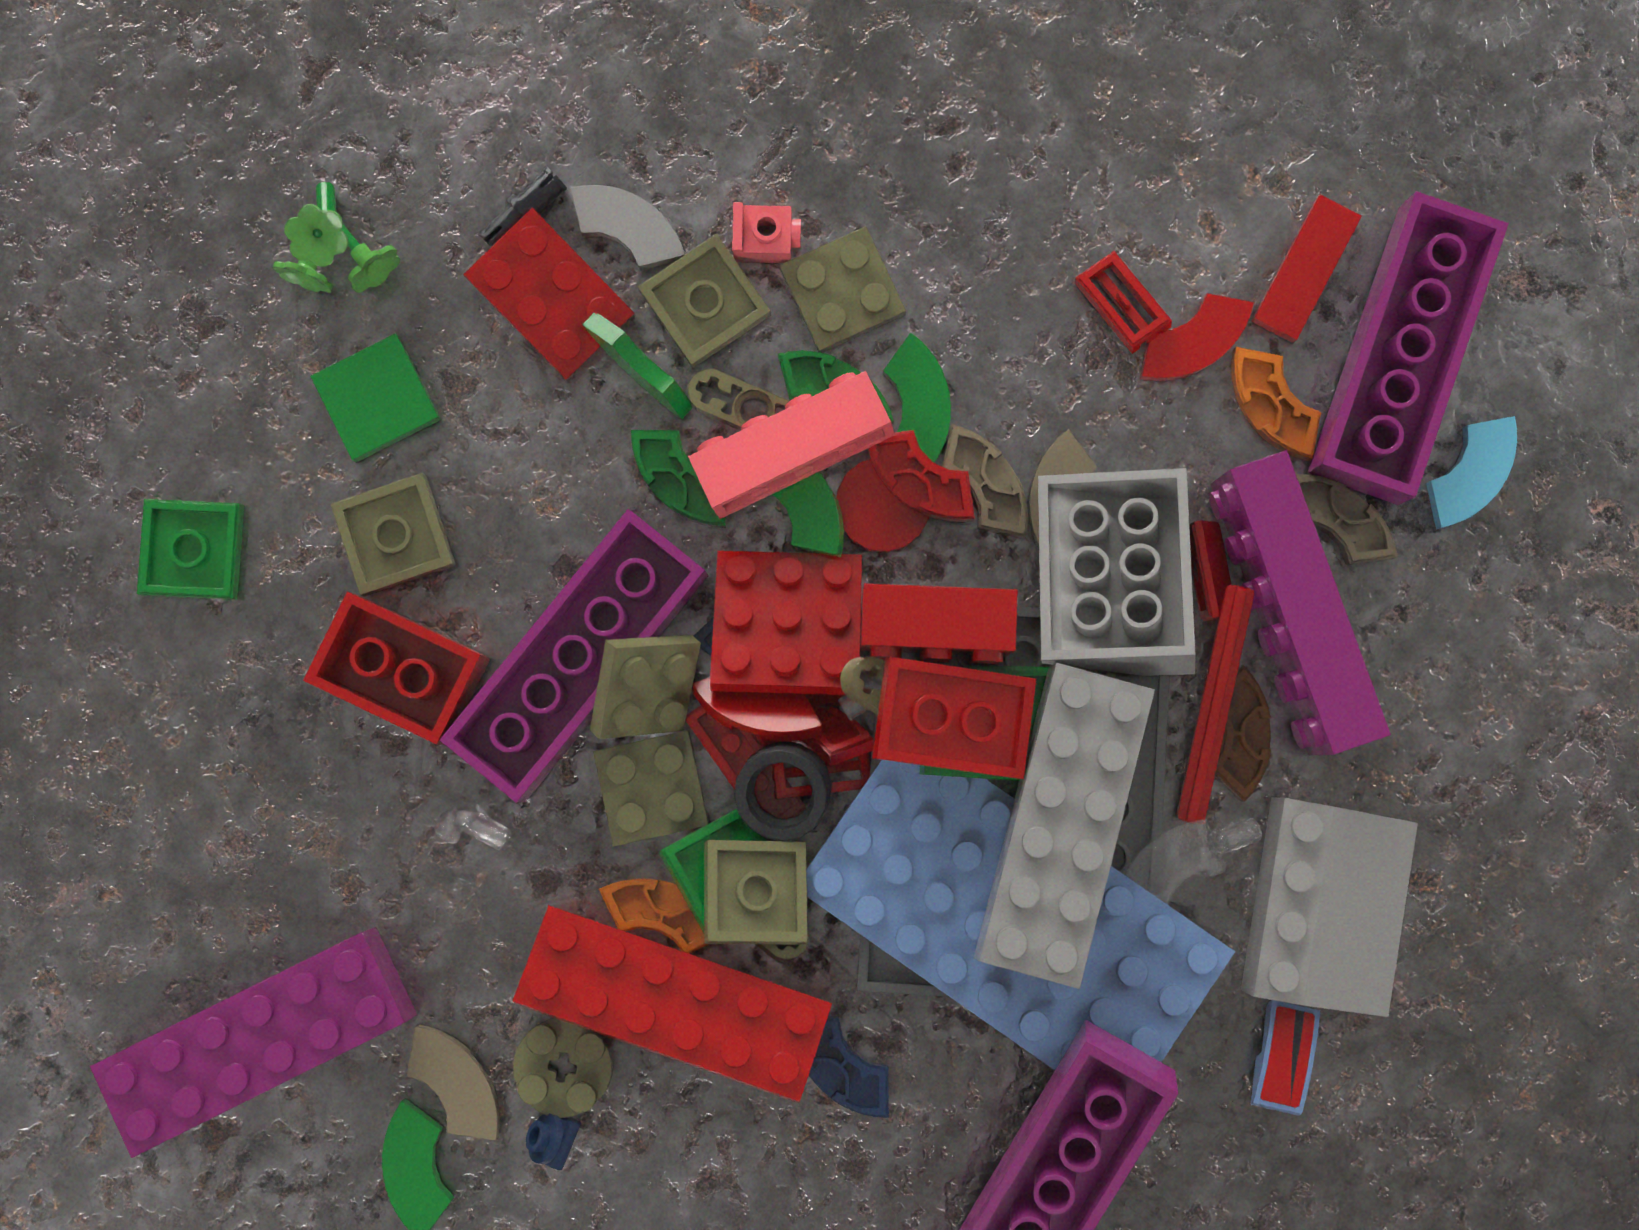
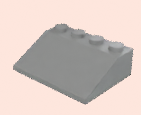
[1038,468,1195,676]
[1241,797,1418,1017]

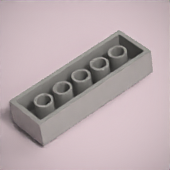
[973,663,1155,989]

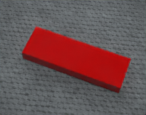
[1251,194,1362,343]
[686,705,807,819]

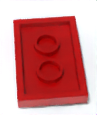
[463,207,634,380]
[872,657,1036,779]

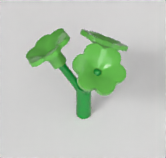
[272,182,400,293]

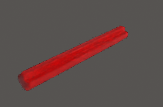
[1177,585,1255,824]

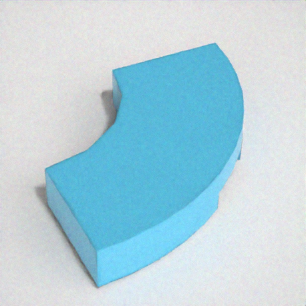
[1426,416,1517,530]

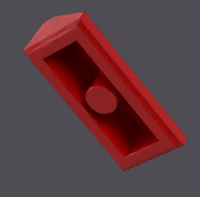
[1189,520,1232,622]

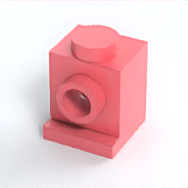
[732,202,801,263]

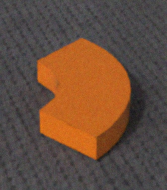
[1231,347,1321,461]
[599,878,708,954]

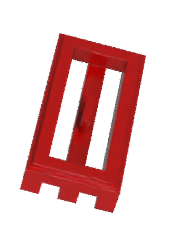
[1075,251,1172,354]
[771,752,871,800]

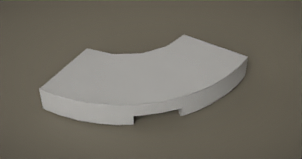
[570,185,685,271]

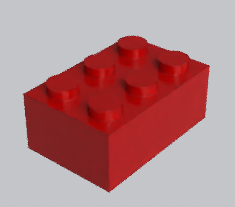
[860,583,1018,665]
[303,591,491,745]

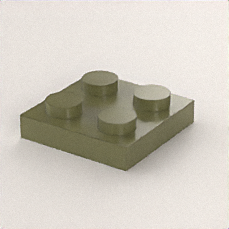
[780,226,906,353]
[638,234,771,368]
[331,473,456,597]
[590,635,701,739]
[593,730,709,847]
[704,840,807,945]

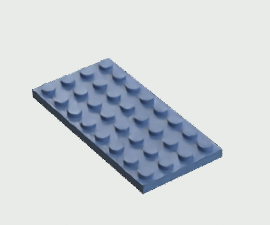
[806,760,1235,1070]

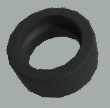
[734,742,832,841]

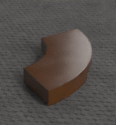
[1215,665,1271,802]

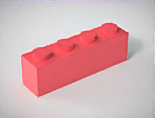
[688,371,895,519]

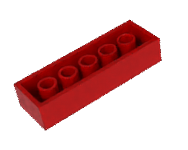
[513,905,832,1103]

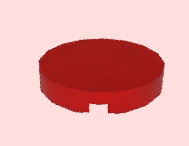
[836,459,929,553]

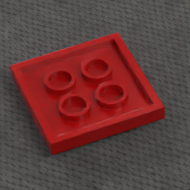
[710,550,862,695]

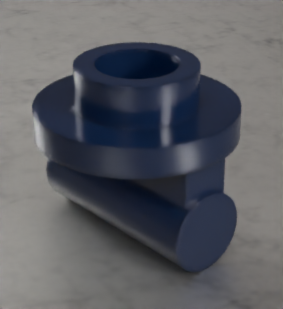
[526,1113,581,1170]

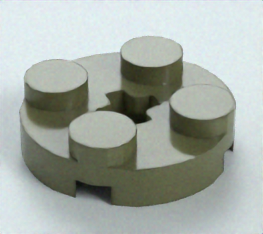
[513,1017,614,1118]

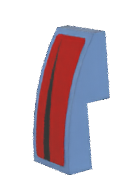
[1251,1000,1320,1116]

